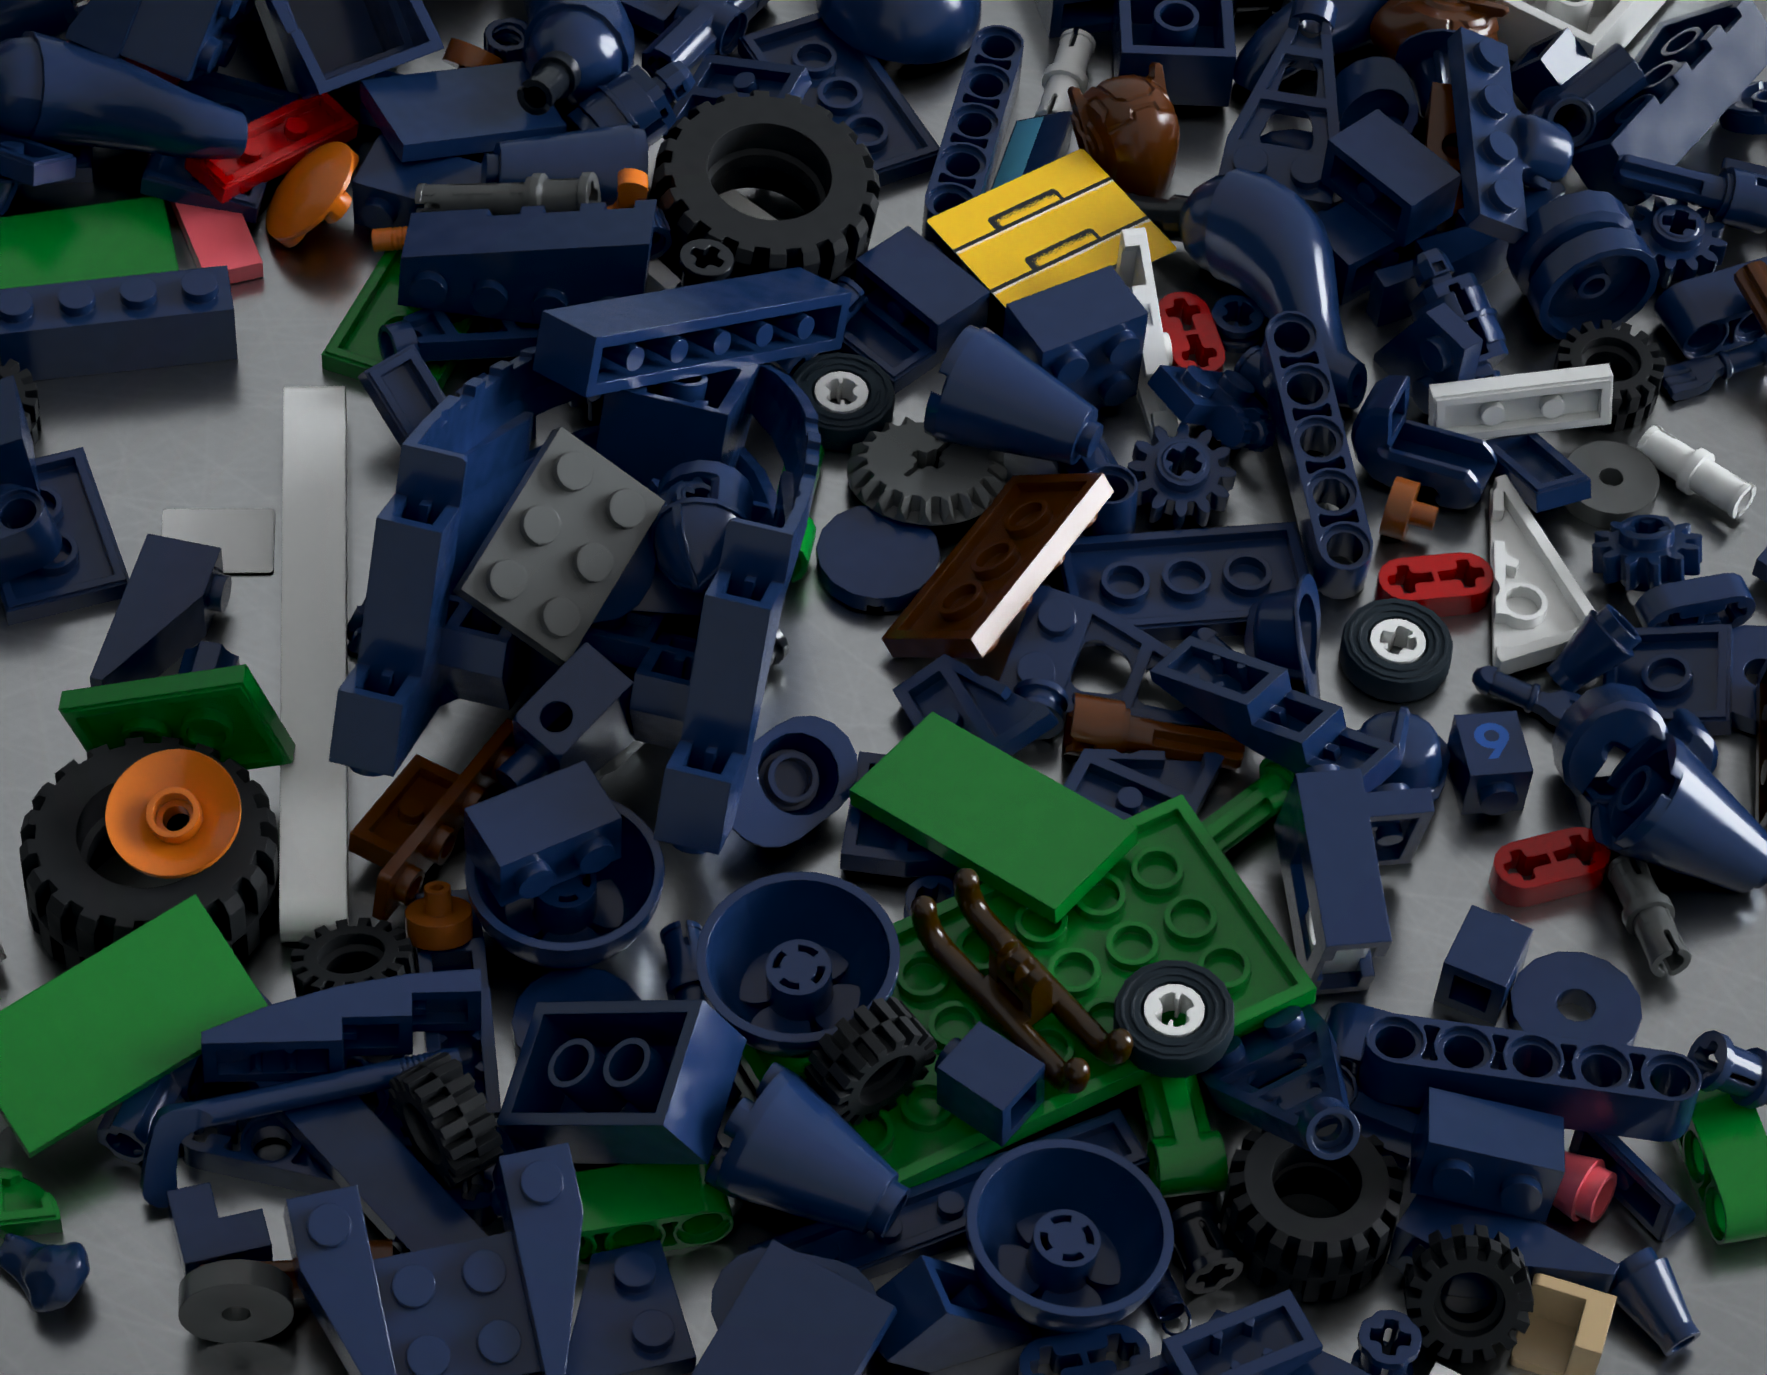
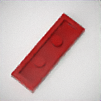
[184,92,359,204]

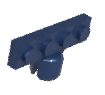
[1447,27,1574,244]

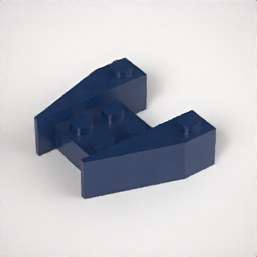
[283,1142,584,1375]

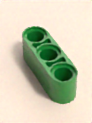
[1676,1089,1767,1244]
[575,1155,734,1266]

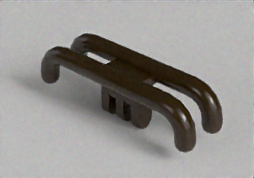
[910,868,1133,1094]

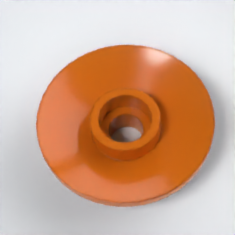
[105,749,242,879]

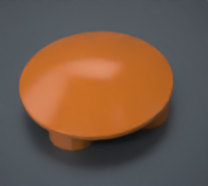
[266,141,359,248]

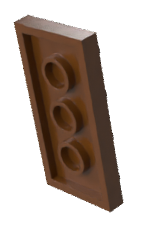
[881,473,1114,659]

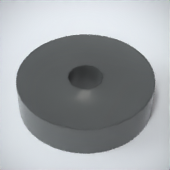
[1565,440,1660,529]
[178,1259,294,1343]

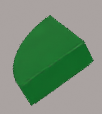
[0,1167,63,1239]

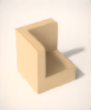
[1509,1273,1617,1375]

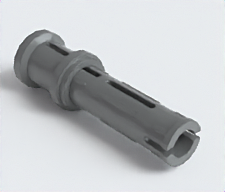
[415,172,601,216]

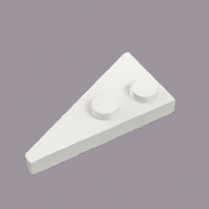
[1116,227,1179,440]
[1489,474,1595,675]

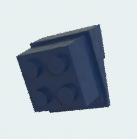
[65,0,256,81]
[255,0,444,100]

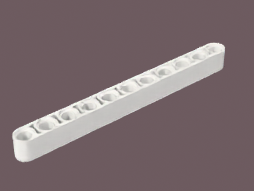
[279,386,349,943]

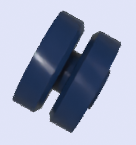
[1506,190,1660,340]

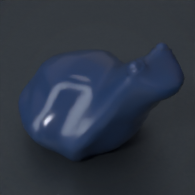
[0,1233,90,1313]

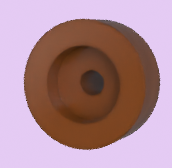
[442,38,504,69]
[1379,476,1439,541]
[405,881,473,951]

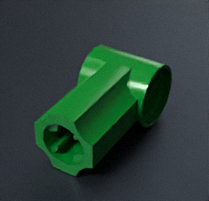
[1137,1074,1228,1198]

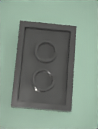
[453,427,666,666]

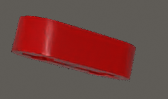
[1158,292,1226,372]
[1374,552,1494,617]
[1488,827,1611,907]

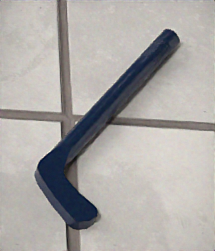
[140,1046,462,1208]

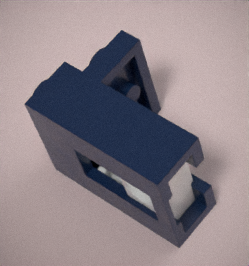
[1274,764,1435,995]

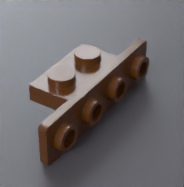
[348,718,515,921]

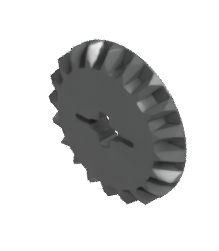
[847,417,1007,526]

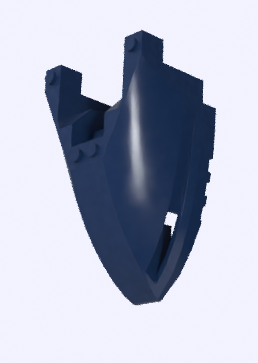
[329,346,821,855]

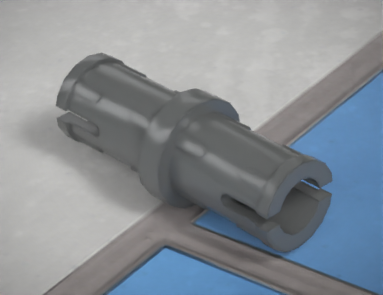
[1606,854,1692,977]

